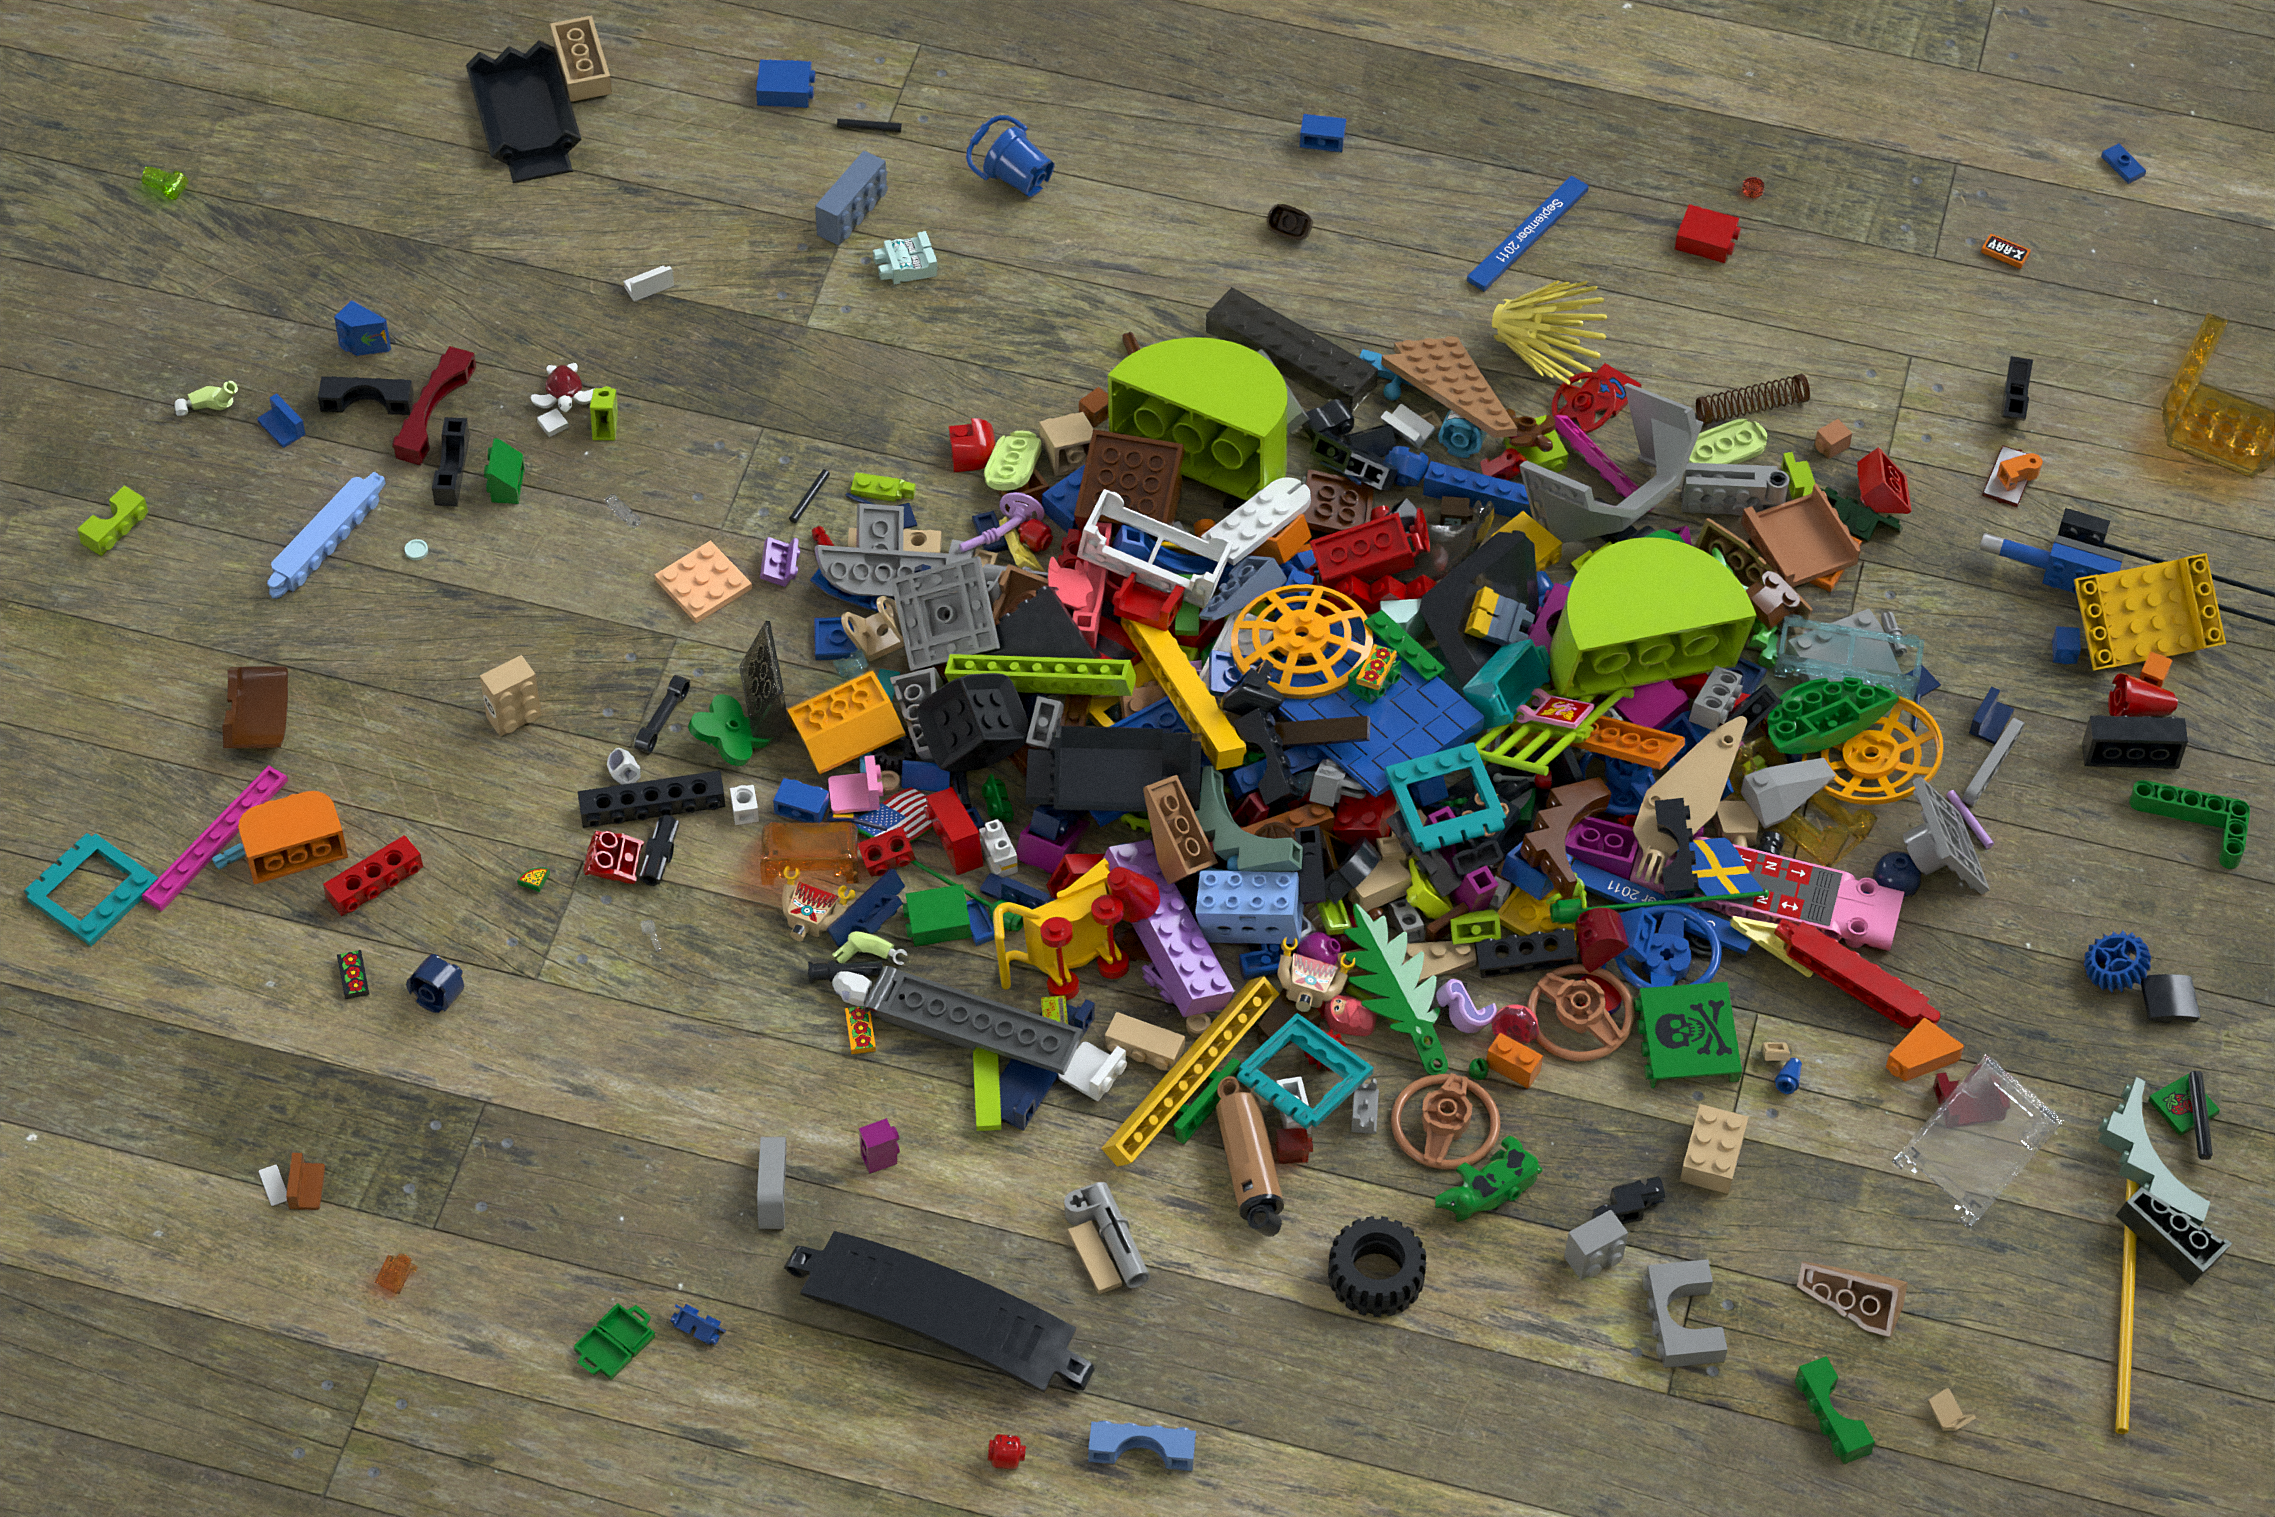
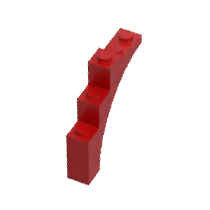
[1318,574,1437,616]

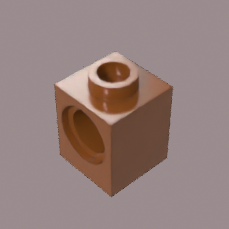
[1079,387,1109,428]

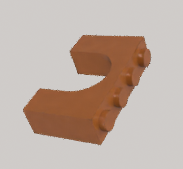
[1241,802,1334,835]

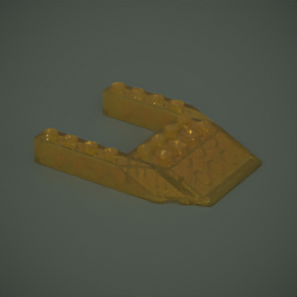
[2161,312,2275,479]

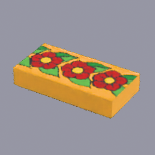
[1356,644,1397,691]
[845,1006,876,1054]

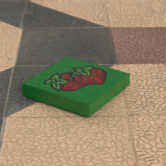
[2148,1074,2220,1136]

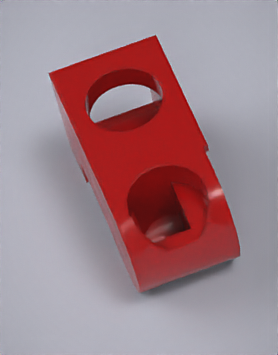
[1480,448,1527,481]

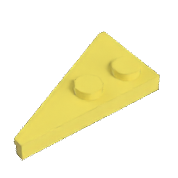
[999,516,1045,572]
[1730,916,1814,977]

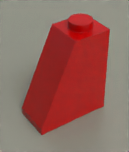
[1046,854,1105,899]

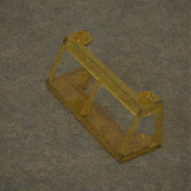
[1728,734,1878,868]

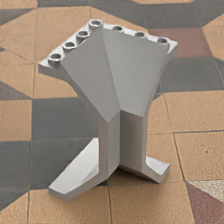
[1519,383,1703,543]

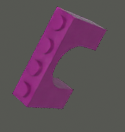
[1527,582,1570,676]
[1423,806,1499,913]

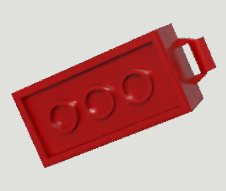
[1304,512,1424,590]

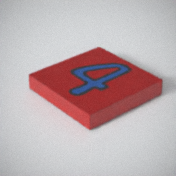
[1596,363,1642,416]

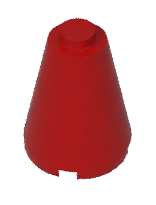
[2108,673,2178,717]
[1107,867,1160,923]

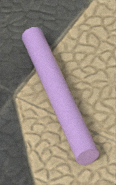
[1946,790,1994,849]

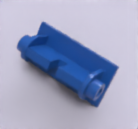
[670,1304,726,1345]

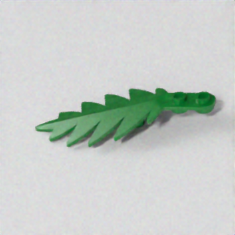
[1342,903,1448,1075]

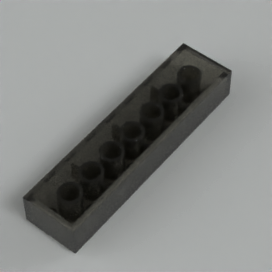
[1205,287,1378,413]

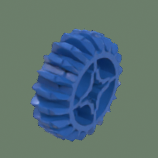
[2084,930,2151,992]

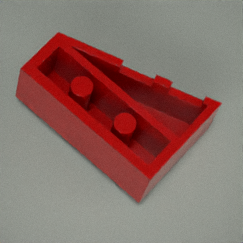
[924,787,983,876]

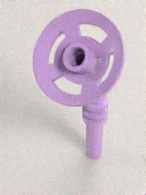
[959,493,1044,552]

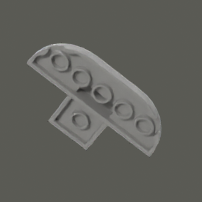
[815,503,950,598]

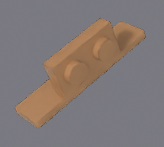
[1093,681,1167,719]

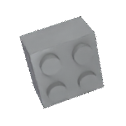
[1564,1210,1628,1280]

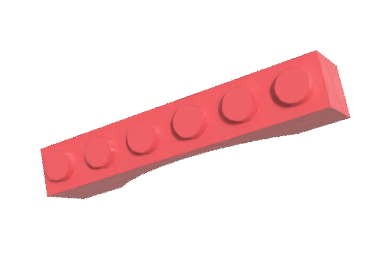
[1073,522,1113,649]

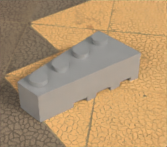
[890,667,944,763]

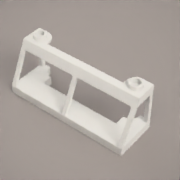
[1077,489,1233,609]

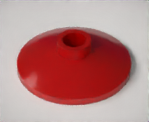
[1410,507,1430,553]

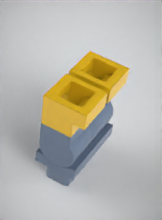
[1464,586,1535,646]

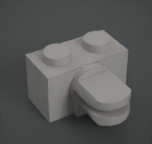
[1309,758,1366,807]

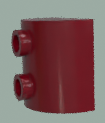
[1574,907,1629,973]

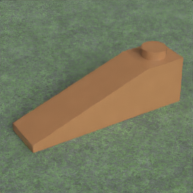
[1797,1262,1908,1337]

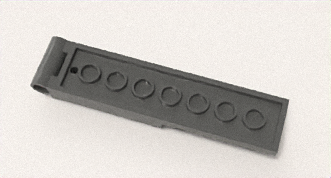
[863,966,1084,1075]

